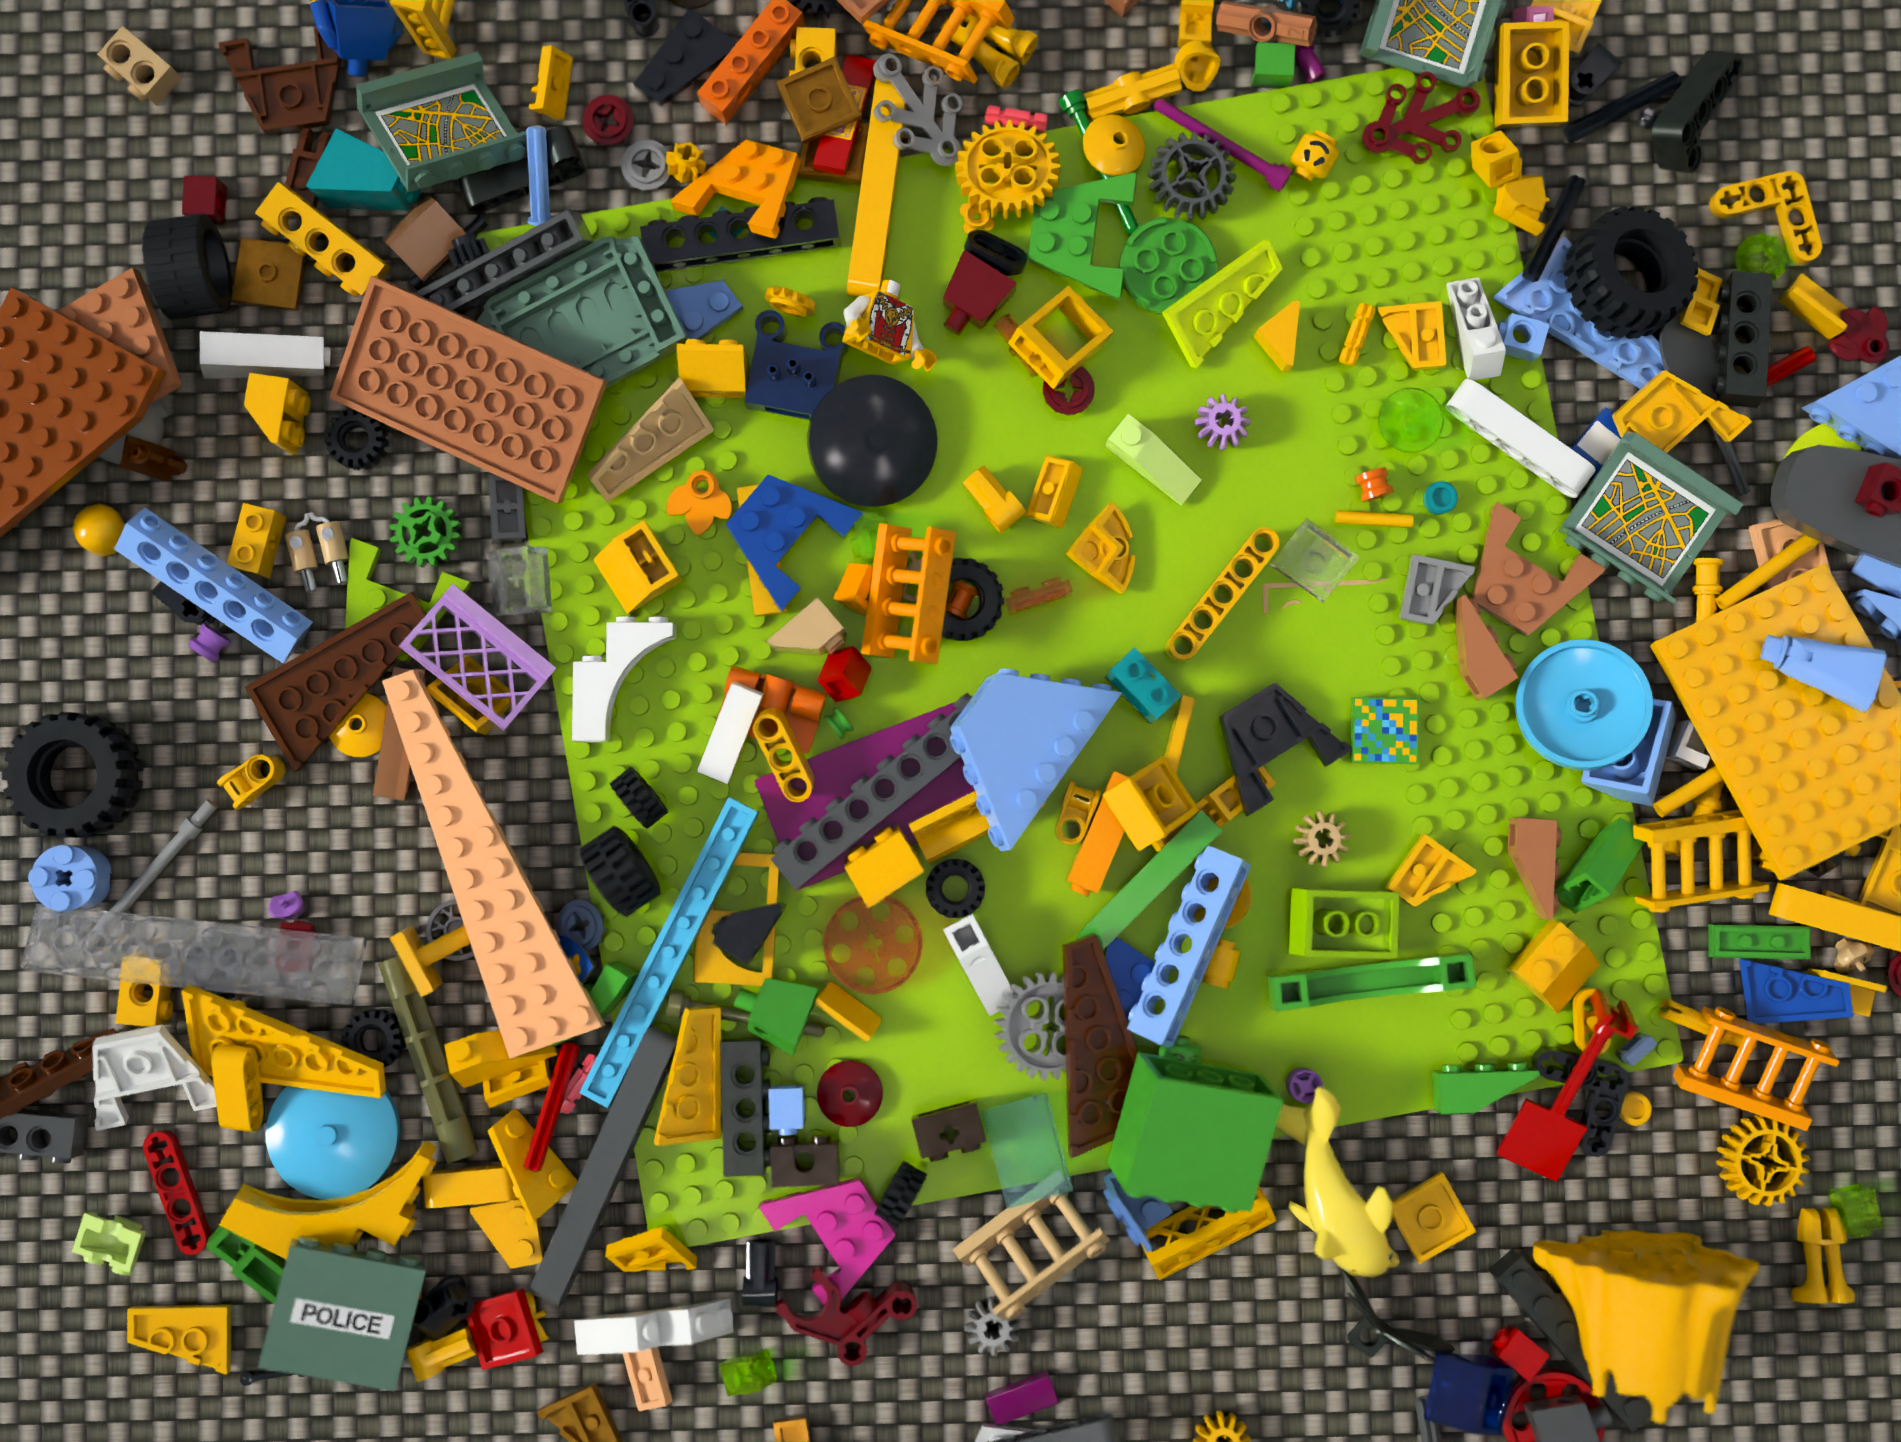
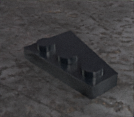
[633,8,737,107]

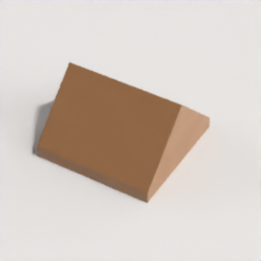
[382,195,467,282]

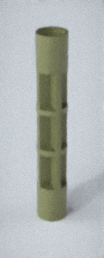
[378,956,479,1164]

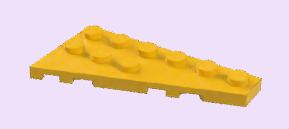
[182,984,386,1098]

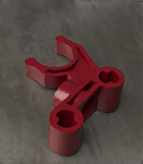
[776,1266,917,1366]

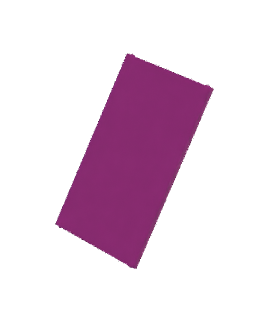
[754,702,975,890]

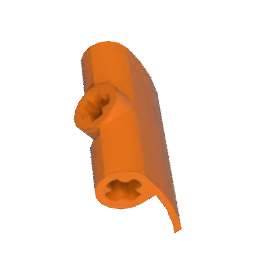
[715,665,827,754]

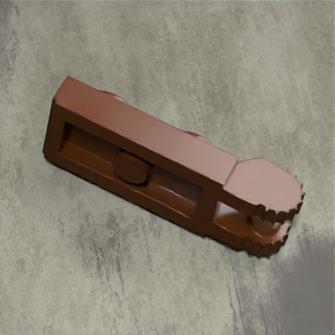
[285,127,332,218]

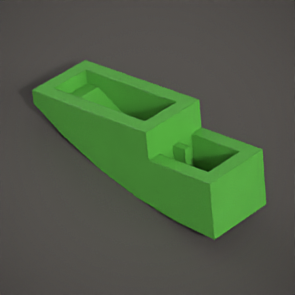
[551,961,639,1046]
[206,1226,286,1304]

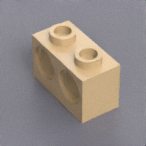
[97,26,182,106]

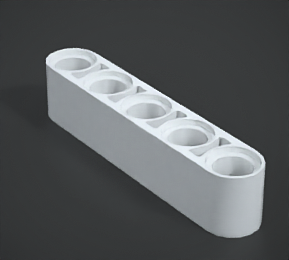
[1446,379,1596,498]

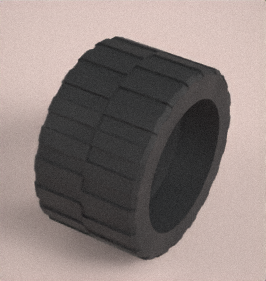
[142,213,232,320]

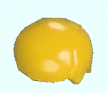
[72,503,125,557]

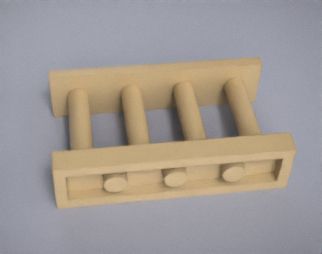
[952,1169,1110,1321]

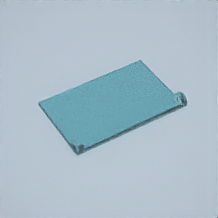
[981,1093,1073,1208]

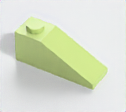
[1105,414,1202,506]

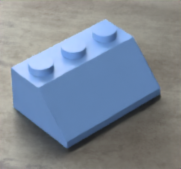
[1581,699,1677,806]

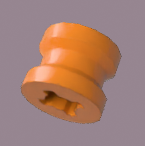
[1355,467,1394,502]

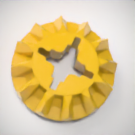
[764,286,816,317]

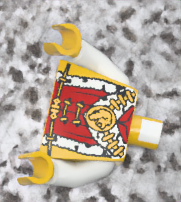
[842,280,937,372]

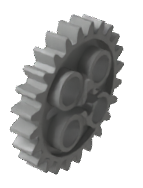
[994,971,1066,1081]

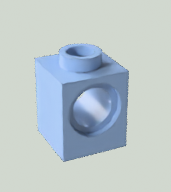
[1497,313,1550,362]
[769,1084,805,1135]

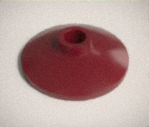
[817,1060,883,1127]

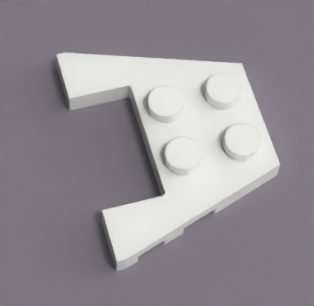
[93,1025,217,1131]

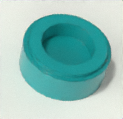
[1423,481,1458,515]

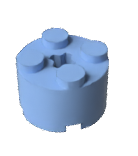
[28,845,112,911]

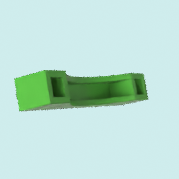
[1267,952,1476,1011]

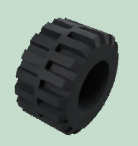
[942,558,1004,641]
[580,826,661,917]

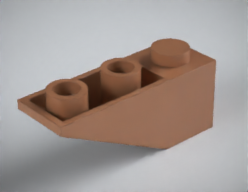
[1453,594,1518,701]
[1508,818,1561,920]

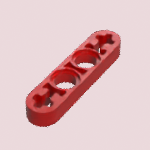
[143,1130,211,1255]

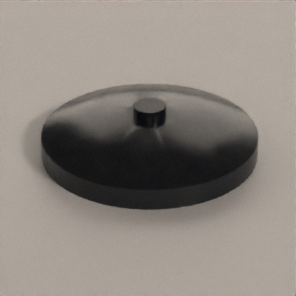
[807,375,937,507]

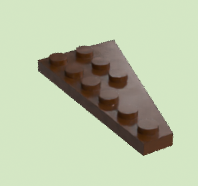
[244,591,427,772]

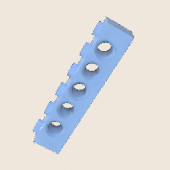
[114,508,313,663]
[1127,845,1252,1048]

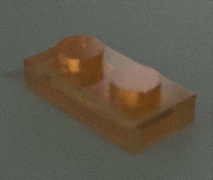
[1005,577,1073,615]

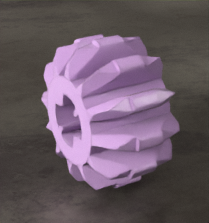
[1195,394,1251,450]

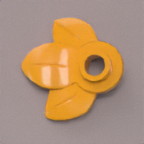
[666,470,732,535]

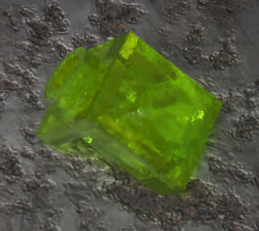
[850,513,887,564]
[719,1349,777,1396]

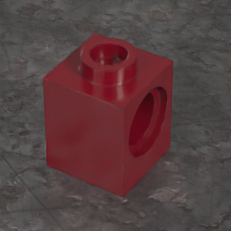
[182,176,227,224]
[1854,462,1901,518]

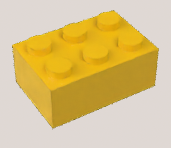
[1494,21,1569,128]

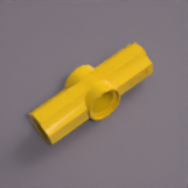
[1084,64,1182,122]

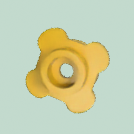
[960,202,995,234]

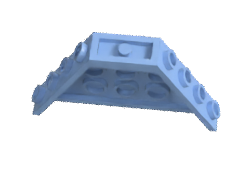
[1801,355,1901,460]
[950,669,1122,851]

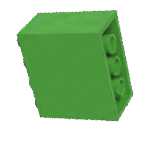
[1107,1052,1284,1213]

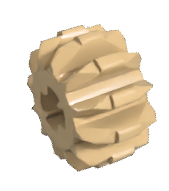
[1293,811,1350,867]

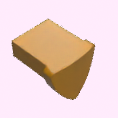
[833,563,873,616]

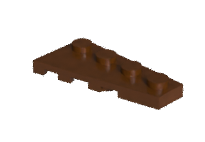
[0,1028,117,1119]

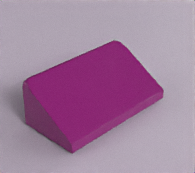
[985,1370,1059,1426]

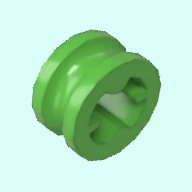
[824,707,854,739]

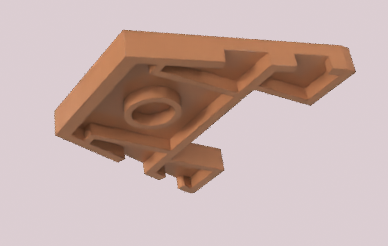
[1471,502,1606,636]

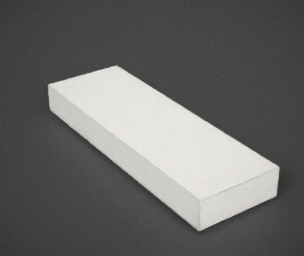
[697,681,764,784]

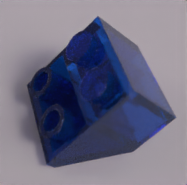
[1424,1352,1514,1435]

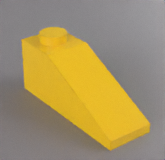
[444,1030,557,1088]

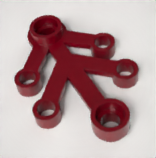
[1362,71,1481,165]

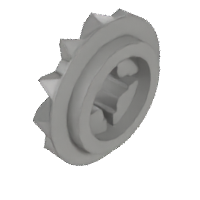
[621,140,670,192]

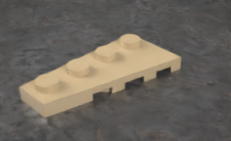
[587,377,714,503]

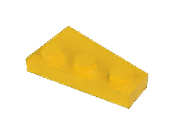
[488,1108,578,1226]

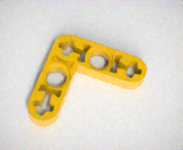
[1709,171,1822,265]

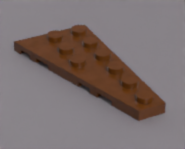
[1063,933,1138,1158]

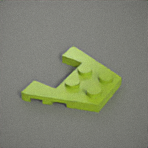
[345,538,472,662]

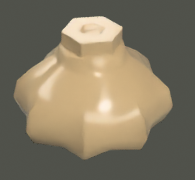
[1834,938,1874,974]

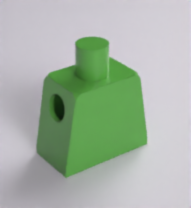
[734,978,818,1056]

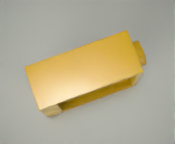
[1008,285,1114,389]

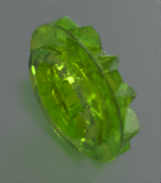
[1735,232,1789,282]

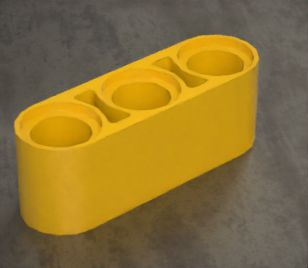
[753,707,815,802]
[212,1044,264,1133]
[423,1164,519,1208]

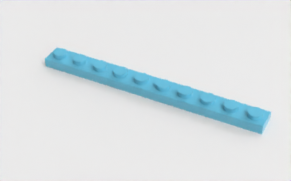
[579,797,760,1108]

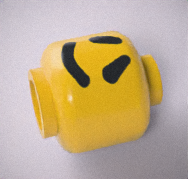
[1290,130,1339,182]

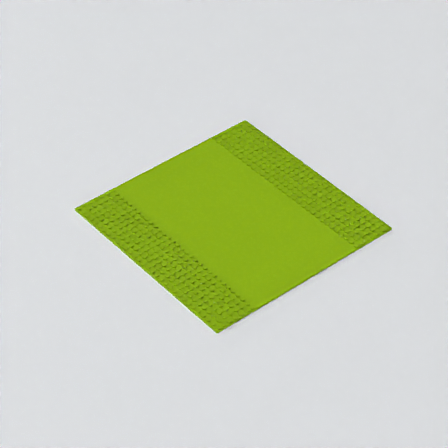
[477,68,1683,1247]

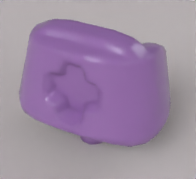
[268,891,305,920]

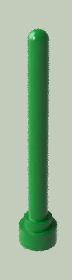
[1058,89,1139,234]

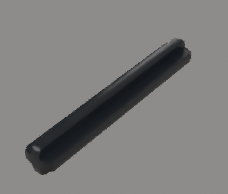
[1563,71,1682,143]
[1522,175,1586,282]

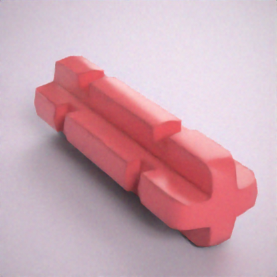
[985,105,1048,133]
[560,1053,597,1114]

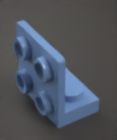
[1103,1172,1173,1252]

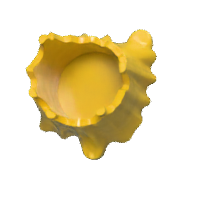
[1533,1230,1760,1423]

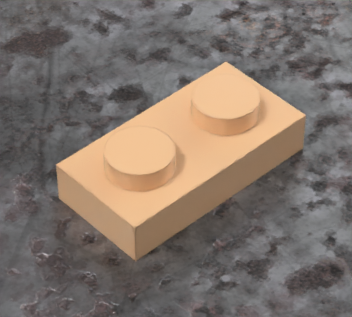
[623,1347,673,1411]

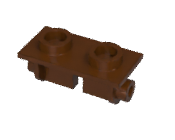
[120,435,187,482]

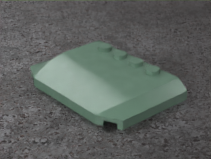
[477,236,689,389]

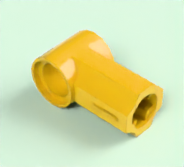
[963,465,1026,533]
[405,1326,477,1382]

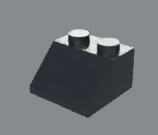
[712,902,787,965]

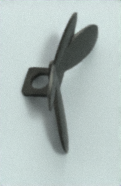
[1338,1266,1455,1363]

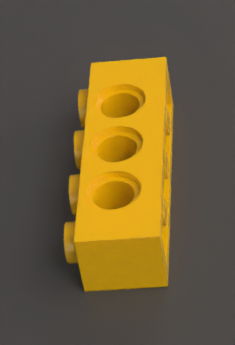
[255,182,391,298]

